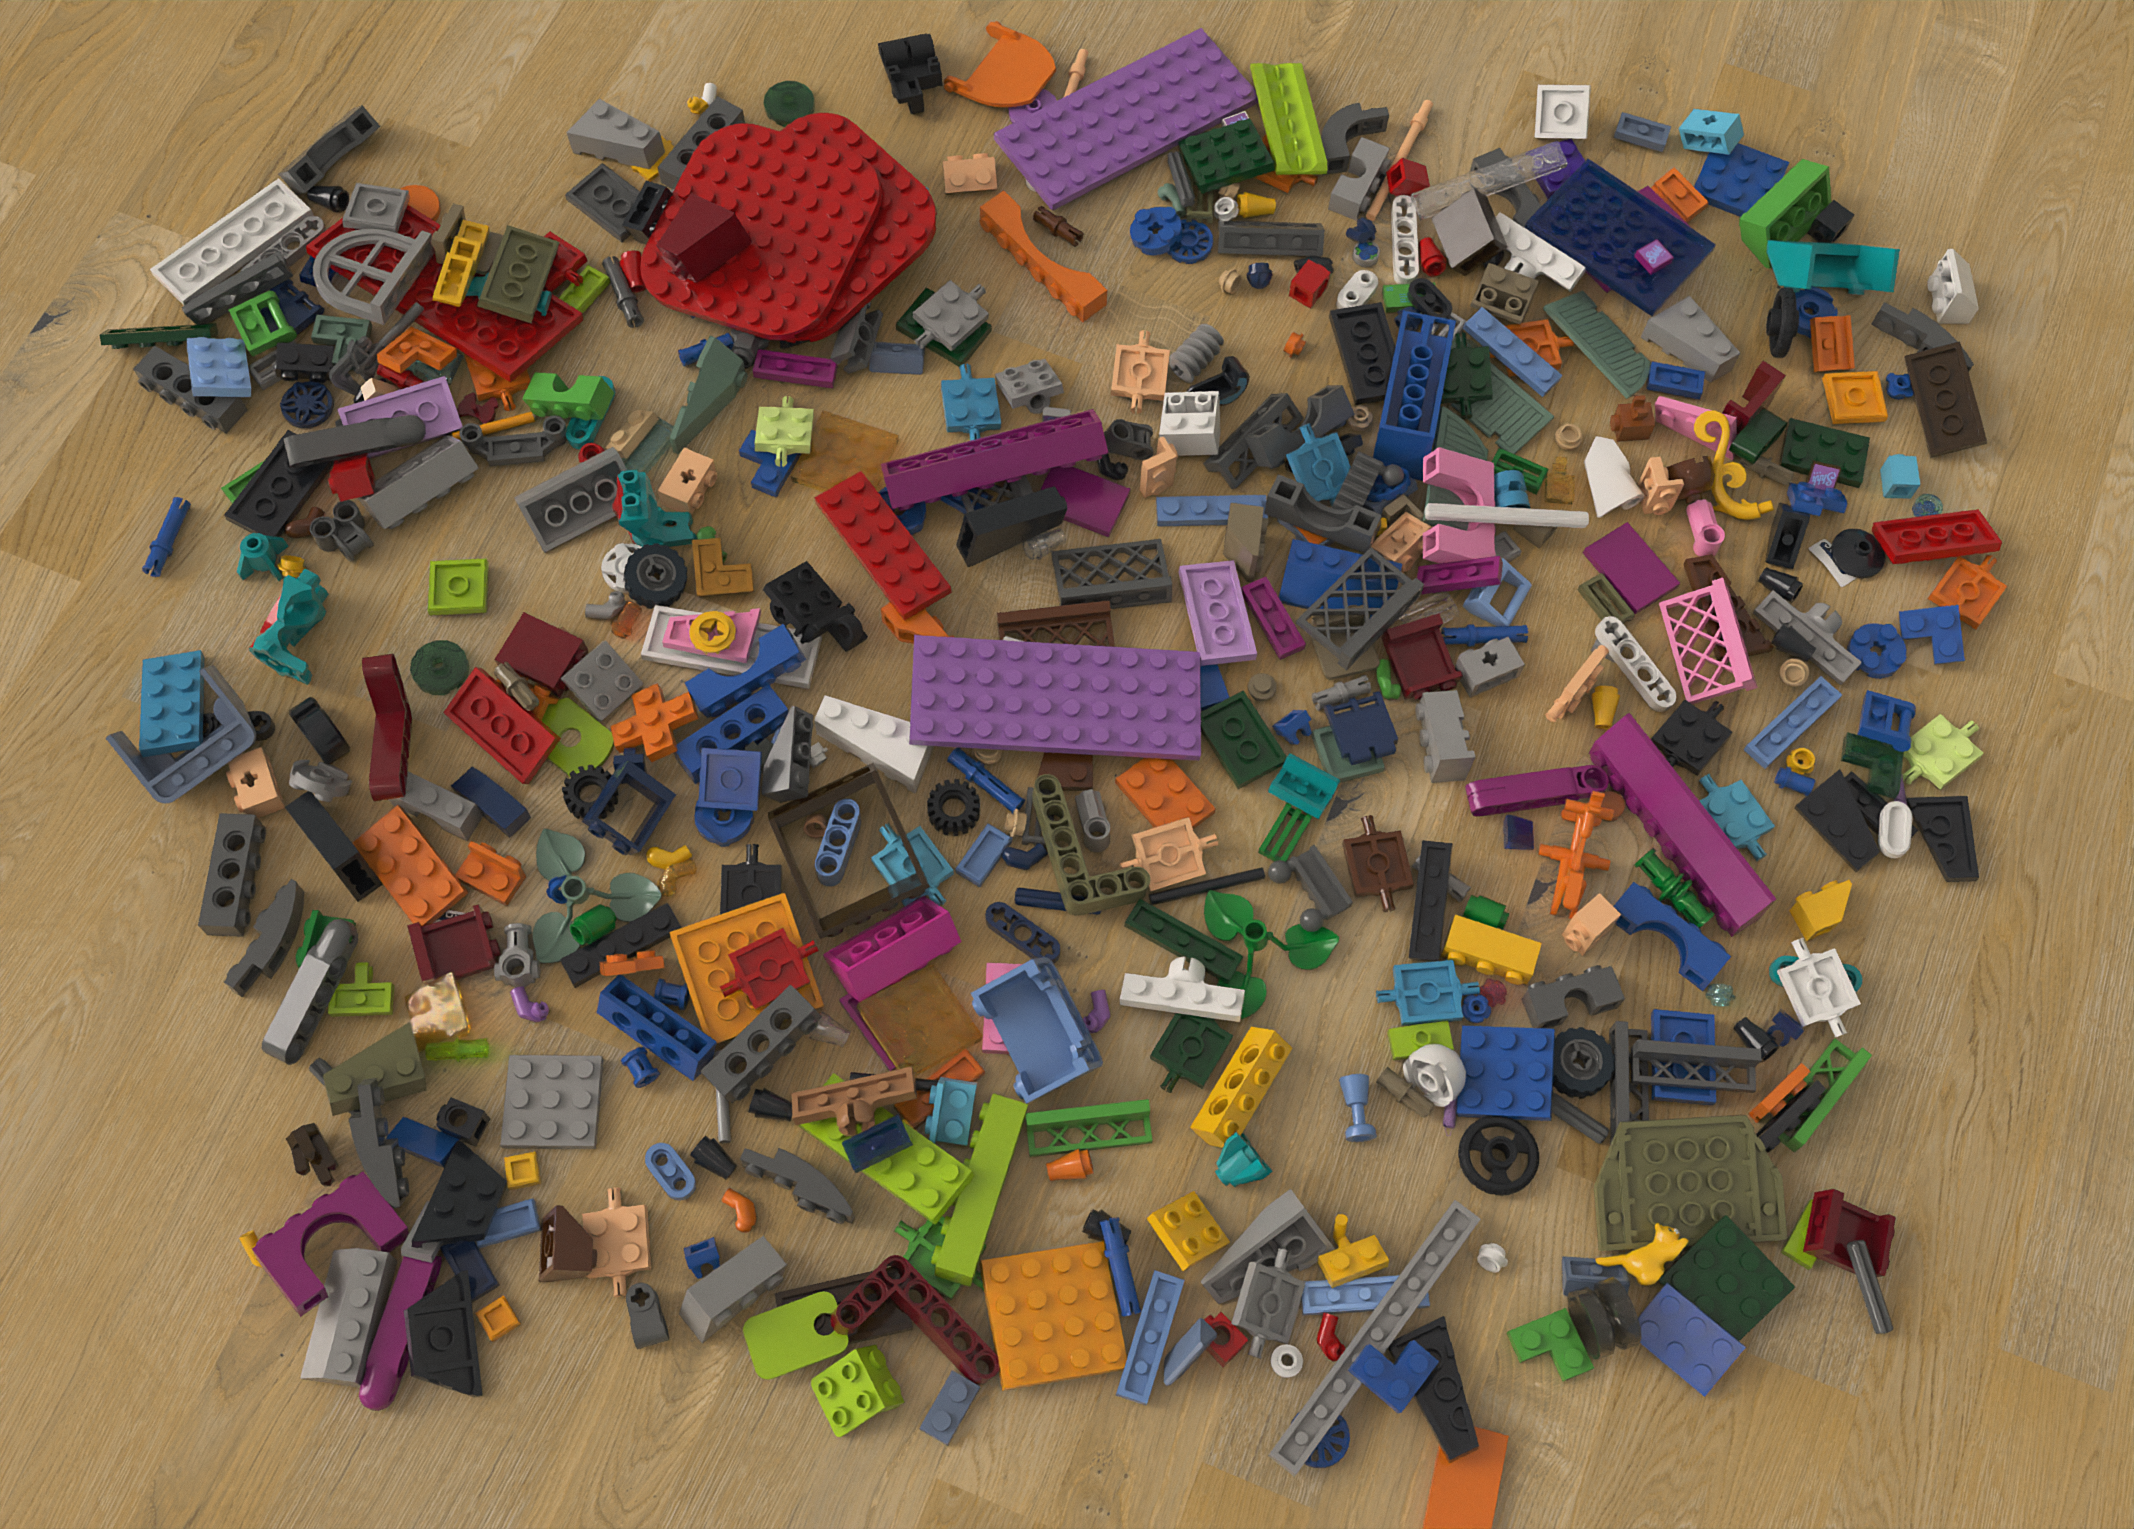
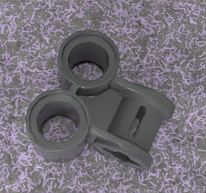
[310,500,374,562]

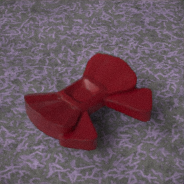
[457,392,499,424]

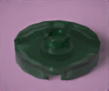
[763,81,815,127]
[410,640,470,695]

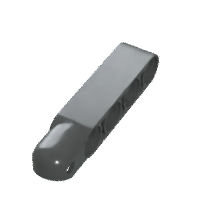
[284,415,426,467]
[262,919,358,1065]

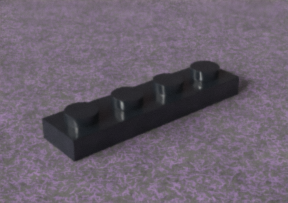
[1408,840,1453,962]
[560,903,682,988]

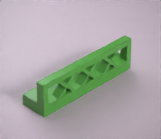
[1778,1038,1872,1153]
[1025,1099,1153,1157]

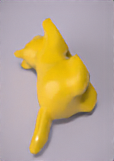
[1595,1223,1689,1286]

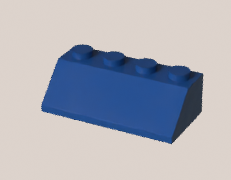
[1279,539,1402,619]

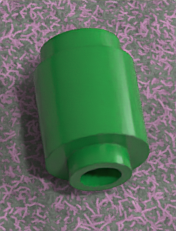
[1463,895,1510,930]
[569,904,616,945]

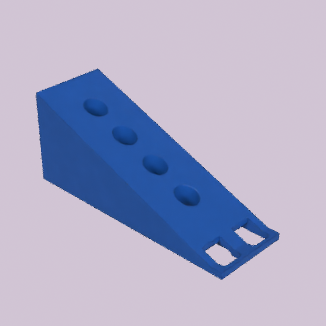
[1373,311,1456,481]

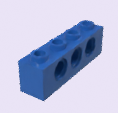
[674,684,789,784]
[597,974,717,1081]

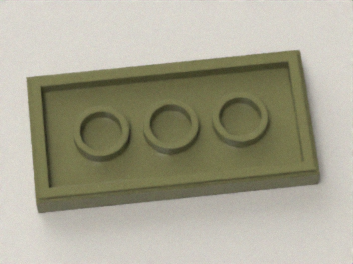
[478,225,560,323]

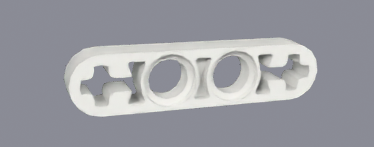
[1391,195,1419,284]
[1595,616,1677,712]

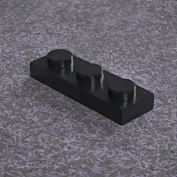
[1756,1080,1826,1153]

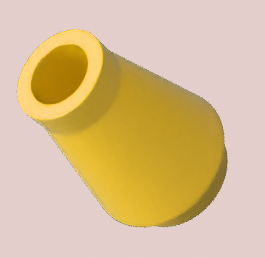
[1236,192,1276,218]
[1591,686,1620,730]

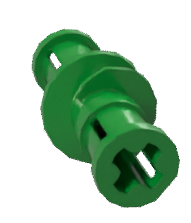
[1634,848,1715,928]

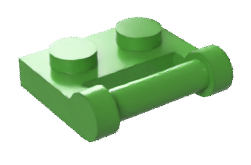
[229,291,297,357]

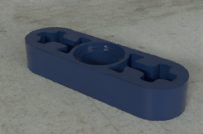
[985,902,1060,964]

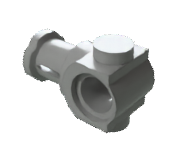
[494,923,540,988]

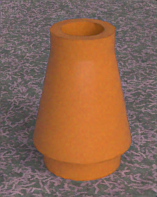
[1046,1148,1094,1181]

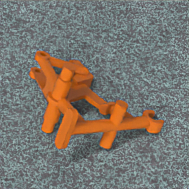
[1538,790,1614,919]

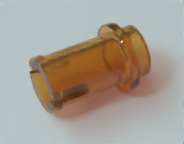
[611,601,642,639]

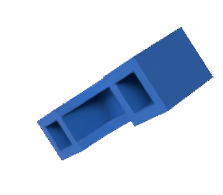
[685,624,807,718]
[1613,882,1731,991]

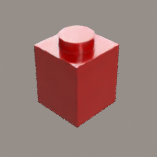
[1386,158,1430,201]

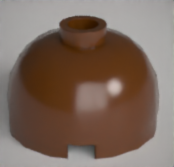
[1666,456,1715,505]

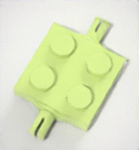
[755,396,814,467]
[1899,714,1983,790]

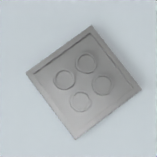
[500,1055,604,1149]

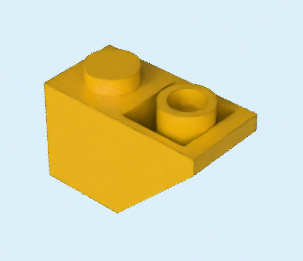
[1789,880,1852,941]

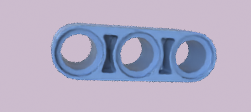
[815,799,861,887]

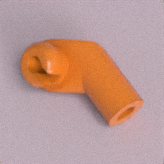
[722,1188,757,1233]

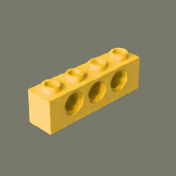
[1190,1026,1293,1148]

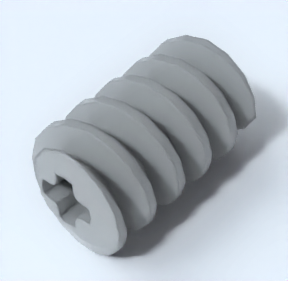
[1169,324,1224,383]

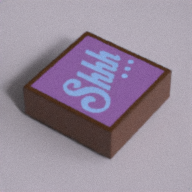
[1806,460,1841,490]

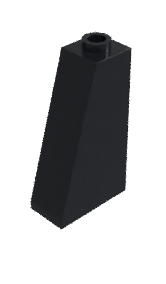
[956,486,1067,567]
[285,791,383,902]

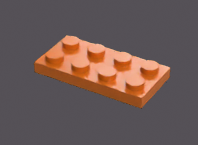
[352,805,468,926]

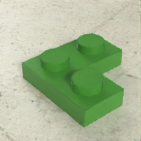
[1507,1308,1594,1382]

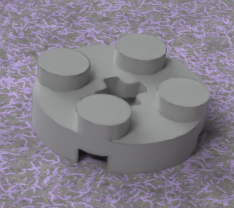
[289,760,352,802]

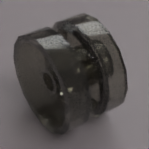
[1567,1277,1642,1360]

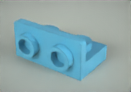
[925,1077,977,1146]

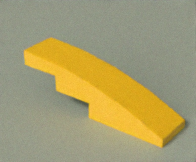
[433,220,490,307]

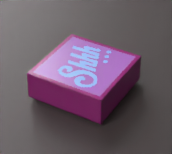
[1634,239,1674,275]

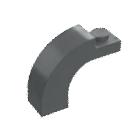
[1321,103,1389,175]

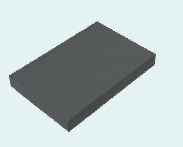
[565,163,640,242]

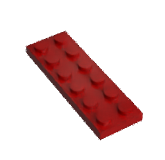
[814,471,952,621]

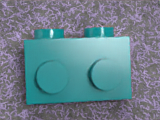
[1268,754,1340,819]

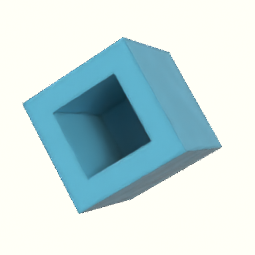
[1880,454,1920,499]

